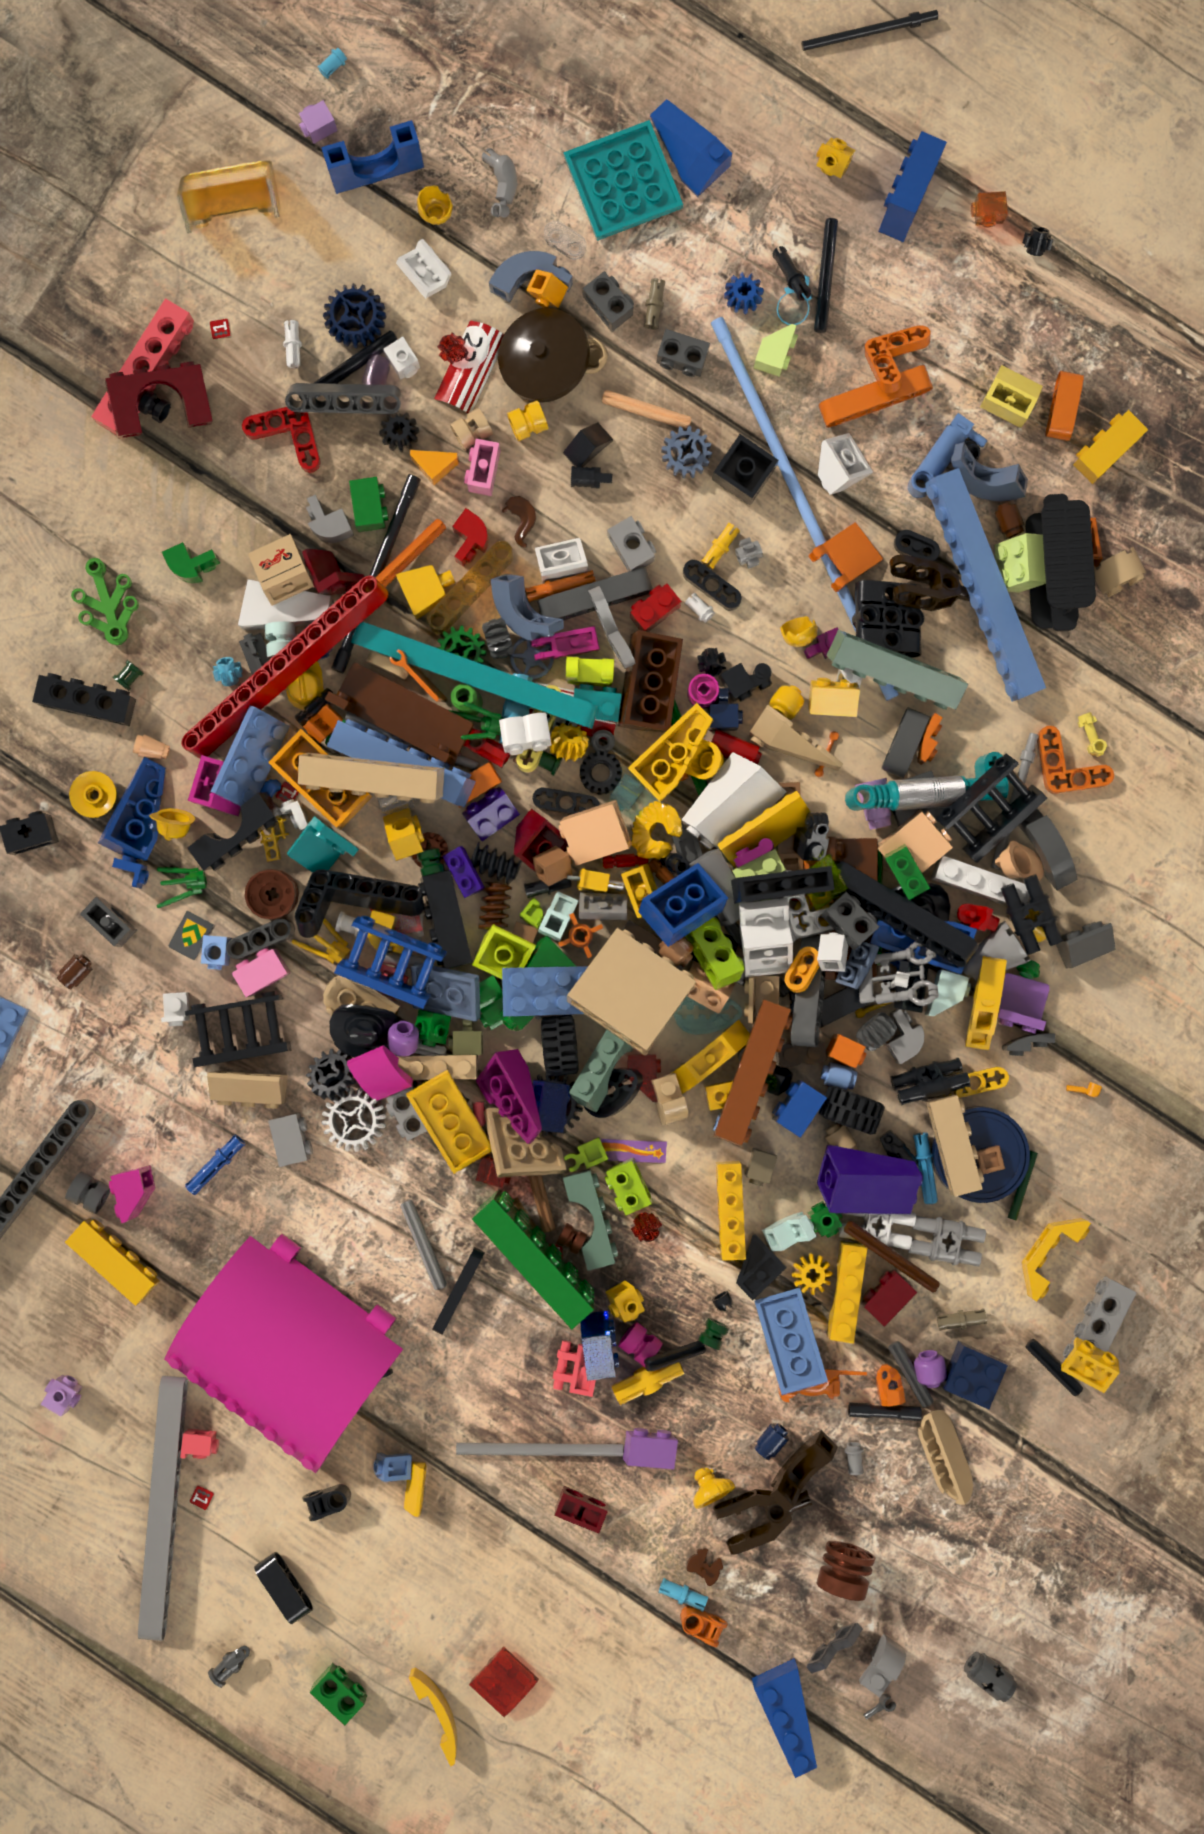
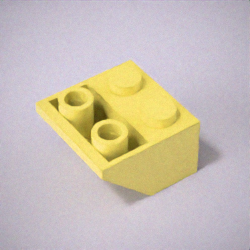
[980,365,1043,428]

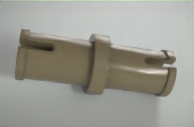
[644,278,666,330]
[937,1308,987,1331]

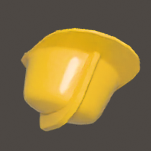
[286,661,324,710]
[685,739,724,780]
[149,808,195,841]

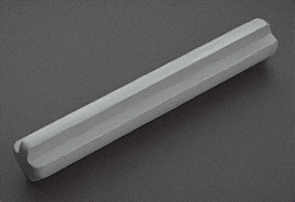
[400,1200,447,1290]

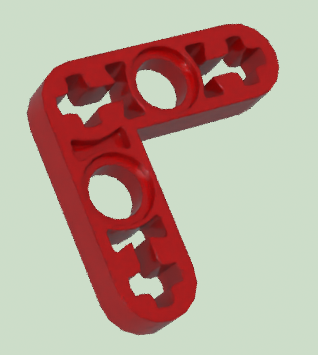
[242,407,321,473]

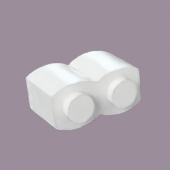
[499,713,552,755]

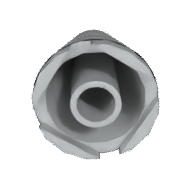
[963,921,1031,980]

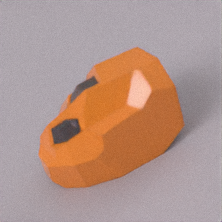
[876,1364,905,1407]

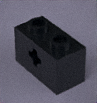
[0,811,59,855]

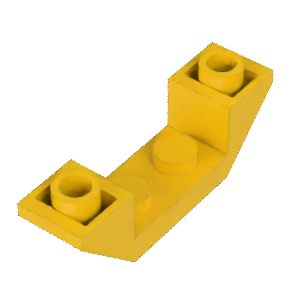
[668,1019,750,1094]
[1022,1218,1091,1302]

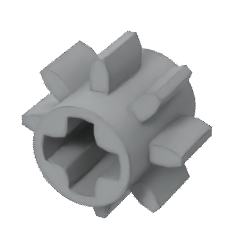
[735,537,763,569]

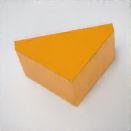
[410,450,459,485]

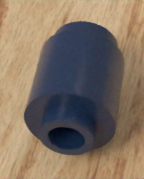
[755,1423,789,1460]

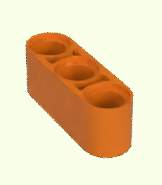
[1045,371,1084,441]

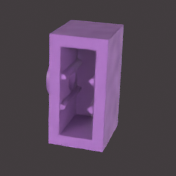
[623,1428,678,1469]

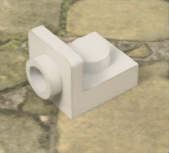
[280,799,310,832]
[161,992,190,1026]

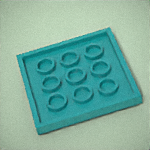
[563,120,683,241]

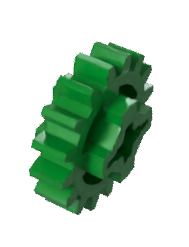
[437,625,486,665]

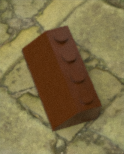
[618,630,683,732]

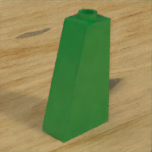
[500,936,577,1031]

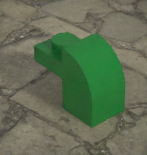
[162,542,220,583]

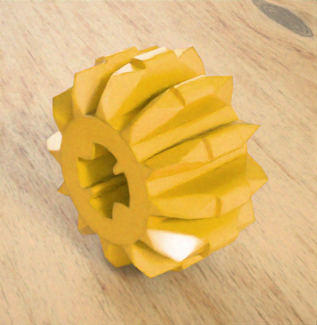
[549,723,589,762]
[791,1253,833,1295]

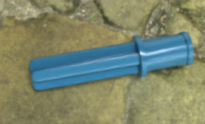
[913,1132,938,1204]

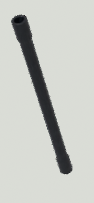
[331,474,421,674]

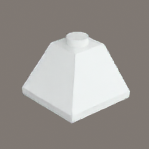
[818,433,873,495]

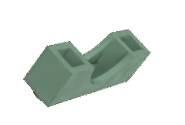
[569,1030,634,1112]
[563,1169,618,1271]

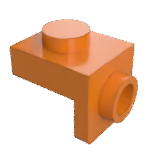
[303,704,343,743]

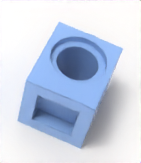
[201,935,232,970]

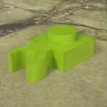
[564,1137,609,1172]

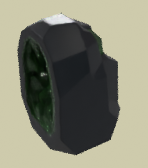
[765,1064,793,1096]

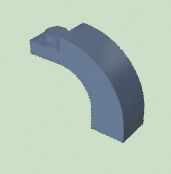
[489,251,573,302]
[951,442,1028,501]
[491,574,564,641]

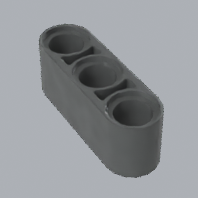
[881,707,930,778]
[226,918,295,960]

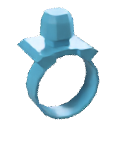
[777,275,813,325]

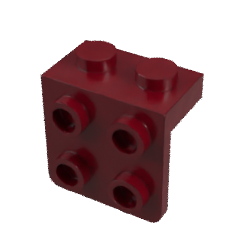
[302,548,364,595]

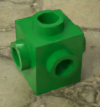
[415,1010,451,1047]
[808,1201,843,1238]

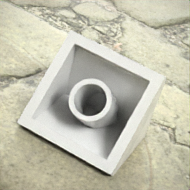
[535,538,588,583]

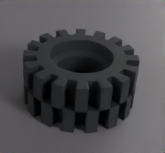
[580,751,622,795]

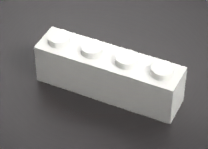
[930,856,1029,906]

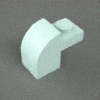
[538,891,579,942]
[762,1212,816,1251]

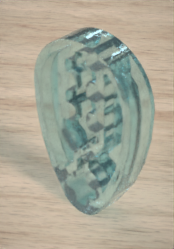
[674,997,742,1035]

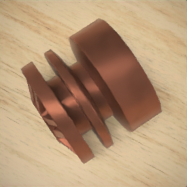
[244,869,299,919]
[816,1541,876,1601]

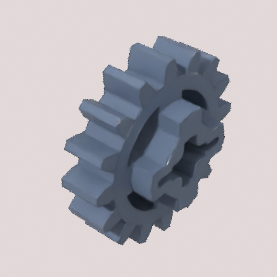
[661,426,712,479]

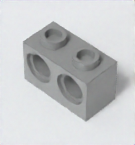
[386,1084,427,1141]

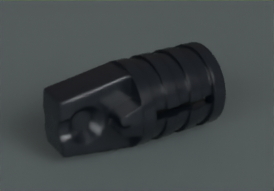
[571,466,613,489]
[879,1130,918,1164]

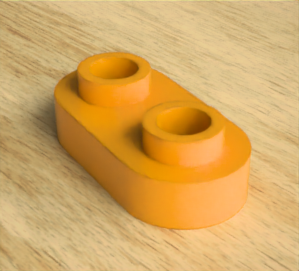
[785,947,820,993]

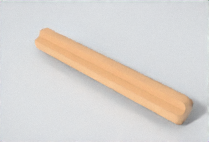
[602,390,691,430]

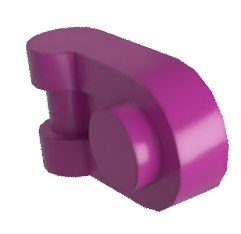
[734,838,774,868]

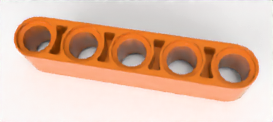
[818,365,933,428]

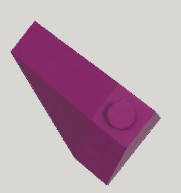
[476,1049,542,1144]

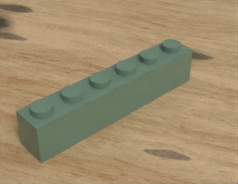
[826,629,968,710]

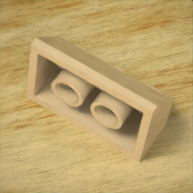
[207,1071,288,1109]

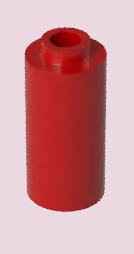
[711,729,762,765]

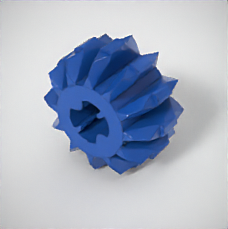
[724,272,764,315]

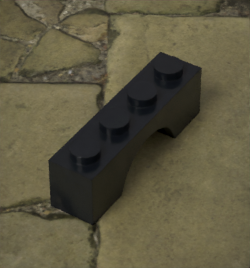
[187,792,283,871]

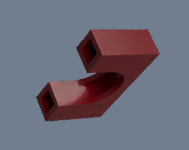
[105,361,213,439]

